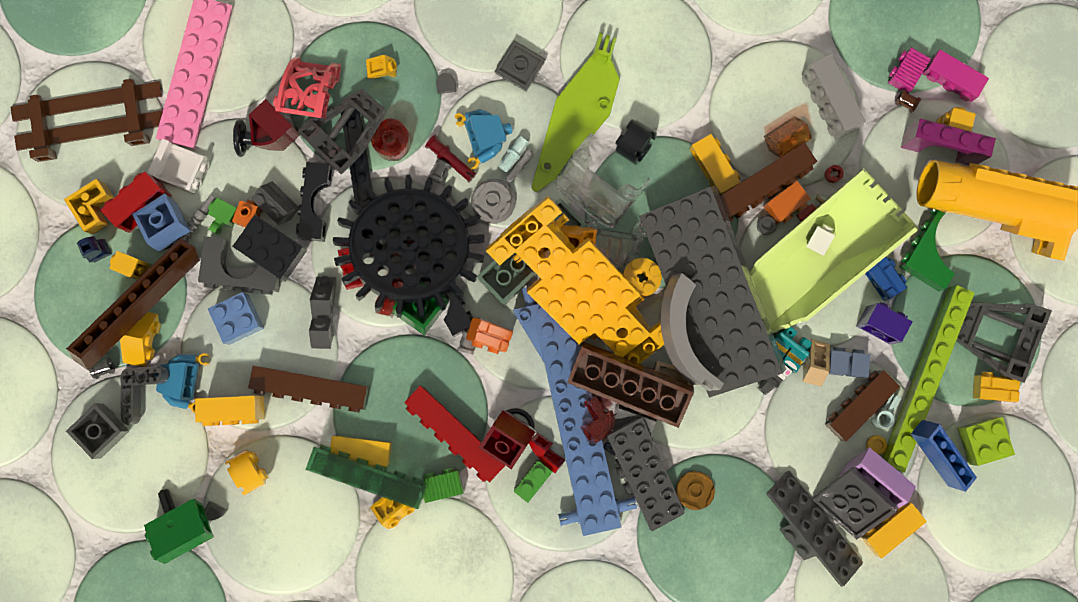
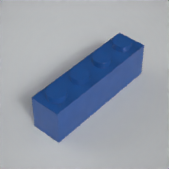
[911,420,977,492]

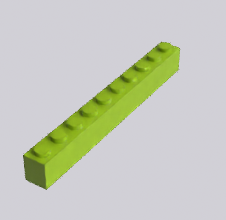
[882,285,975,473]

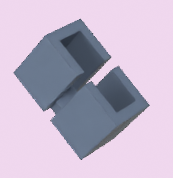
[829,347,870,378]

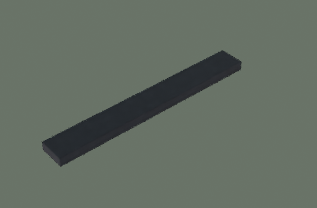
[341,109,383,250]

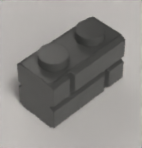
[252,181,298,226]

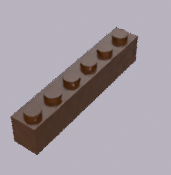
[248,365,370,413]

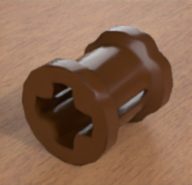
[895,89,921,113]

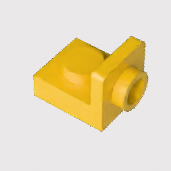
[366,55,397,79]

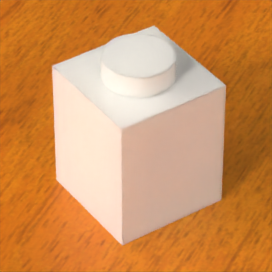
[806,224,836,256]

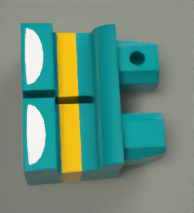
[774,327,812,373]

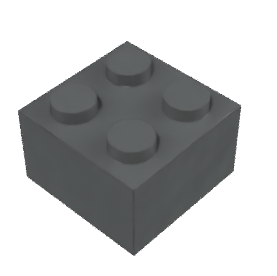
[66,403,129,459]

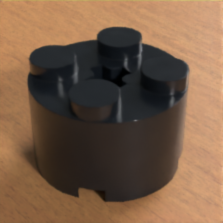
[615,119,657,165]

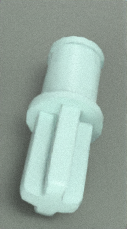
[499,136,529,172]

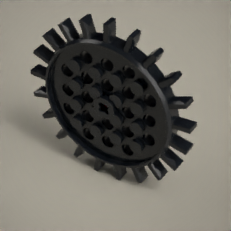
[333,174,485,318]

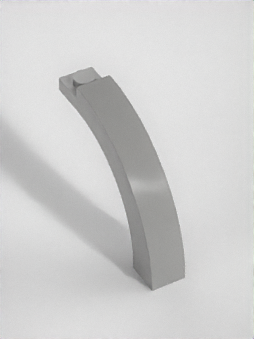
[661,273,724,391]

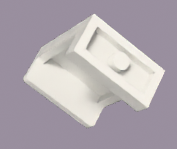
[147,139,210,194]

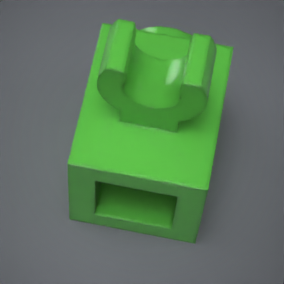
[207,198,237,235]

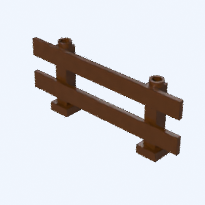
[10,79,163,162]

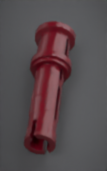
[425,134,477,183]

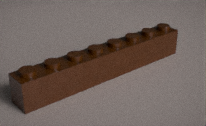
[66,238,200,371]

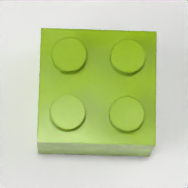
[957,417,1015,466]

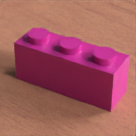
[922,50,989,102]

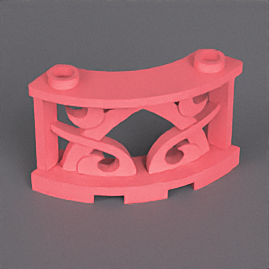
[273,57,341,119]

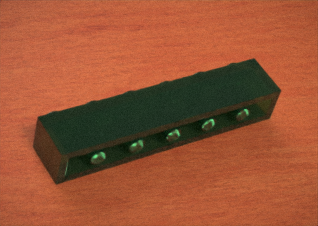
[305,444,428,509]

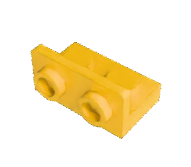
[370,483,419,529]

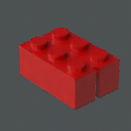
[101,171,172,233]

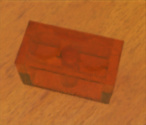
[764,116,812,158]

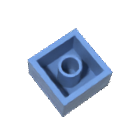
[132,194,191,252]
[208,292,264,345]

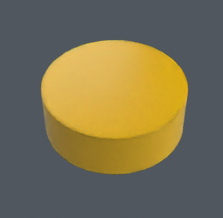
[866,435,887,455]

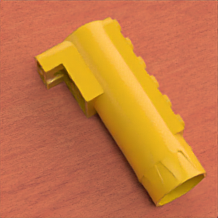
[916,159,1078,261]

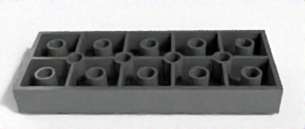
[639,186,786,398]

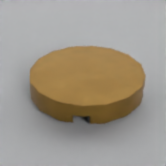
[676,471,715,510]

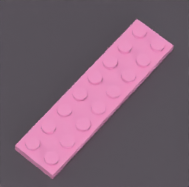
[156,0,233,149]

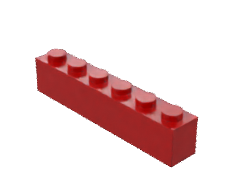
[404,386,505,483]

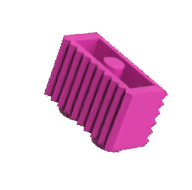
[888,47,931,93]

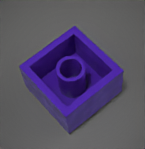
[856,302,913,344]

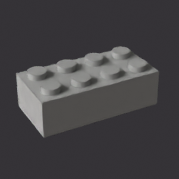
[802,54,866,141]

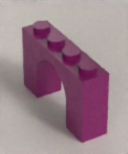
[901,119,996,166]

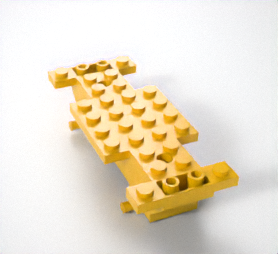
[486,195,664,364]

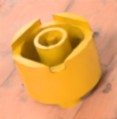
[622,258,662,298]
[225,450,269,496]

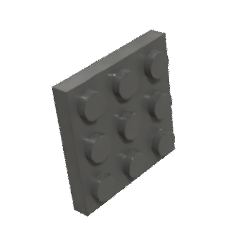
[813,467,898,540]

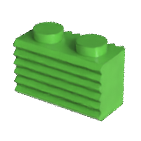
[514,460,552,503]
[420,467,464,503]

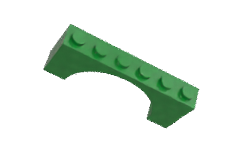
[900,209,955,291]

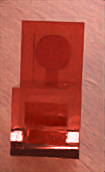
[580,397,615,444]

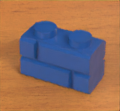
[865,256,907,301]

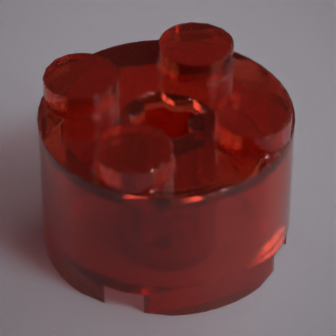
[371,118,411,161]

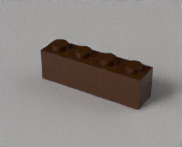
[825,370,900,442]

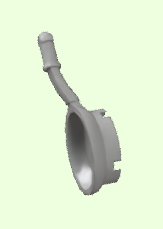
[471,149,533,224]

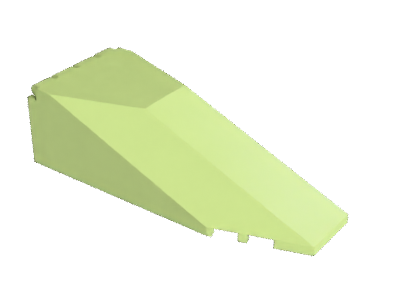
[749,168,918,333]

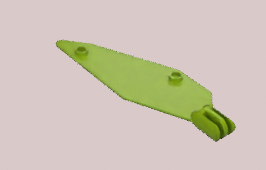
[531,32,620,192]

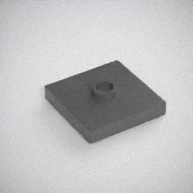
[494,40,546,92]

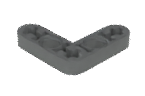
[120,366,169,425]

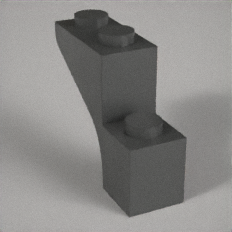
[309,276,336,349]

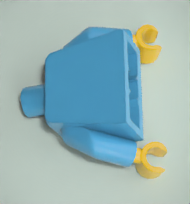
[454,109,512,170]
[154,353,210,413]

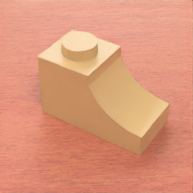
[803,339,830,387]

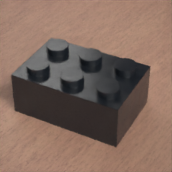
[232,215,308,282]

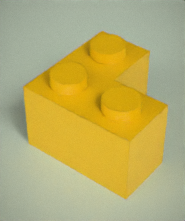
[64,178,114,235]
[120,312,161,367]

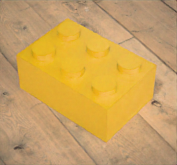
[195,396,265,426]

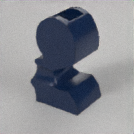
[76,236,112,263]

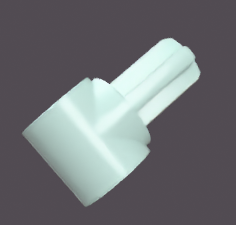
[871,393,901,428]

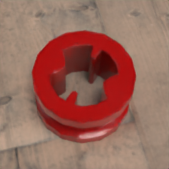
[824,165,844,183]

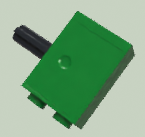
[144,489,214,564]

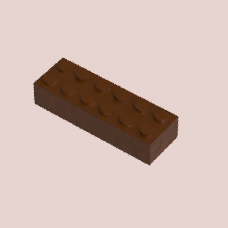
[720,143,818,222]
[567,341,694,428]

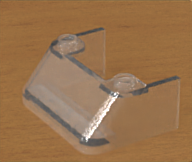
[554,133,651,228]

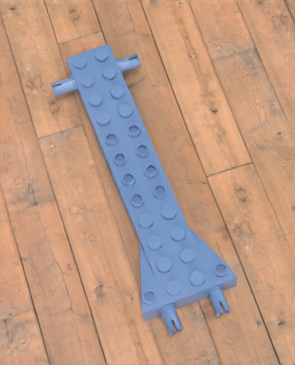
[513,287,637,536]

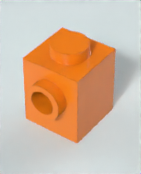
[232,199,262,228]

